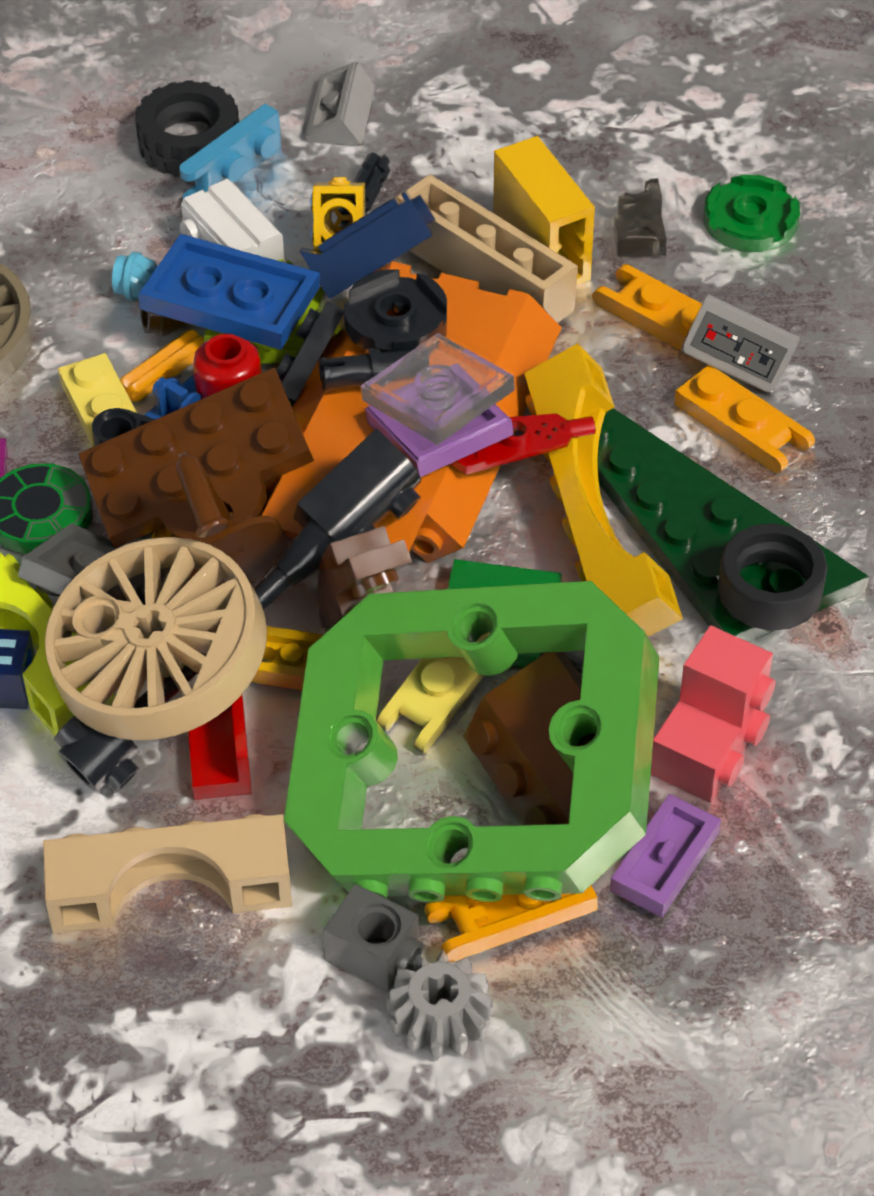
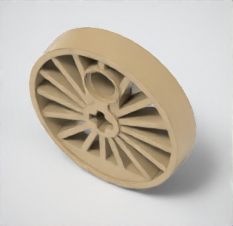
[45,537,267,740]

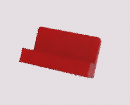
[188,693,252,800]

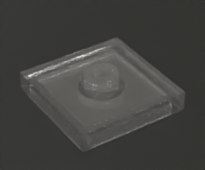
[360,333,515,445]

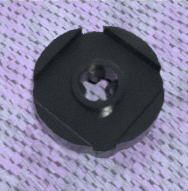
[344,269,447,352]

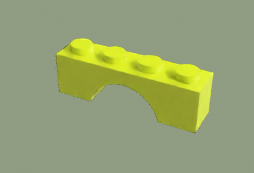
[0,552,115,737]

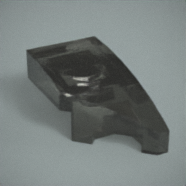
[613,178,667,257]

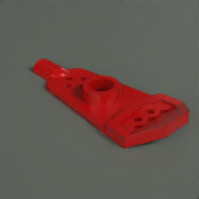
[451,413,596,475]

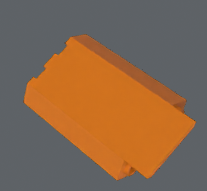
[261,261,562,563]

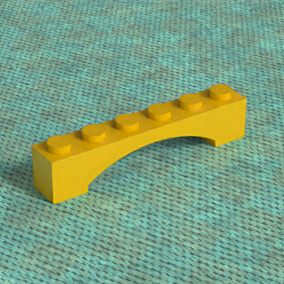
[524,343,683,637]

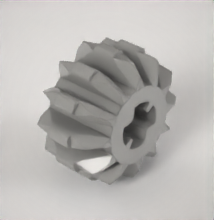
[387,950,493,1061]

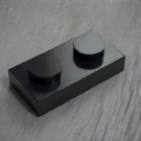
[276,301,344,406]

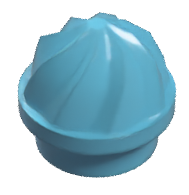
[112,251,157,302]

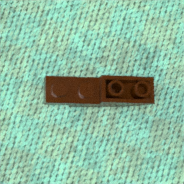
[318,526,412,628]

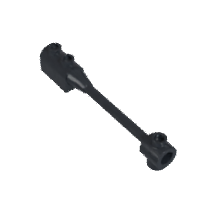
[54,428,421,793]

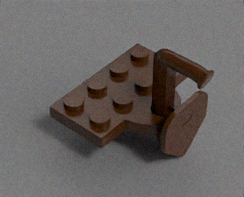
[78,367,314,588]

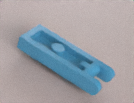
[179,104,281,199]

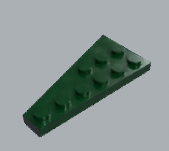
[597,408,869,642]

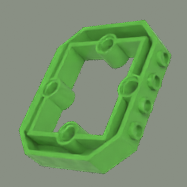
[284,581,660,903]

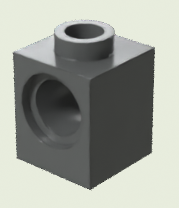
[323,884,423,993]

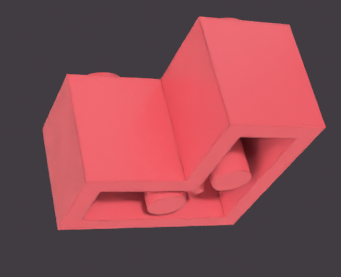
[651,625,776,803]

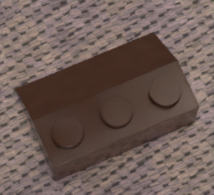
[463,652,596,825]

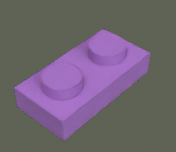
[610,793,721,918]

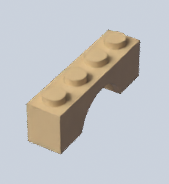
[43,814,293,934]

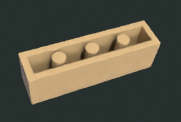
[396,174,578,323]

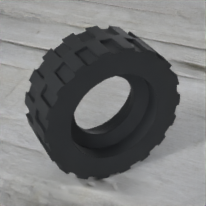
[135,80,239,177]

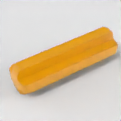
[120,329,204,402]

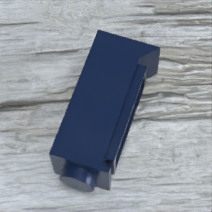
[299,189,436,299]

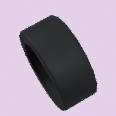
[718,523,828,631]

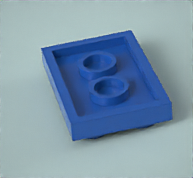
[139,233,320,350]

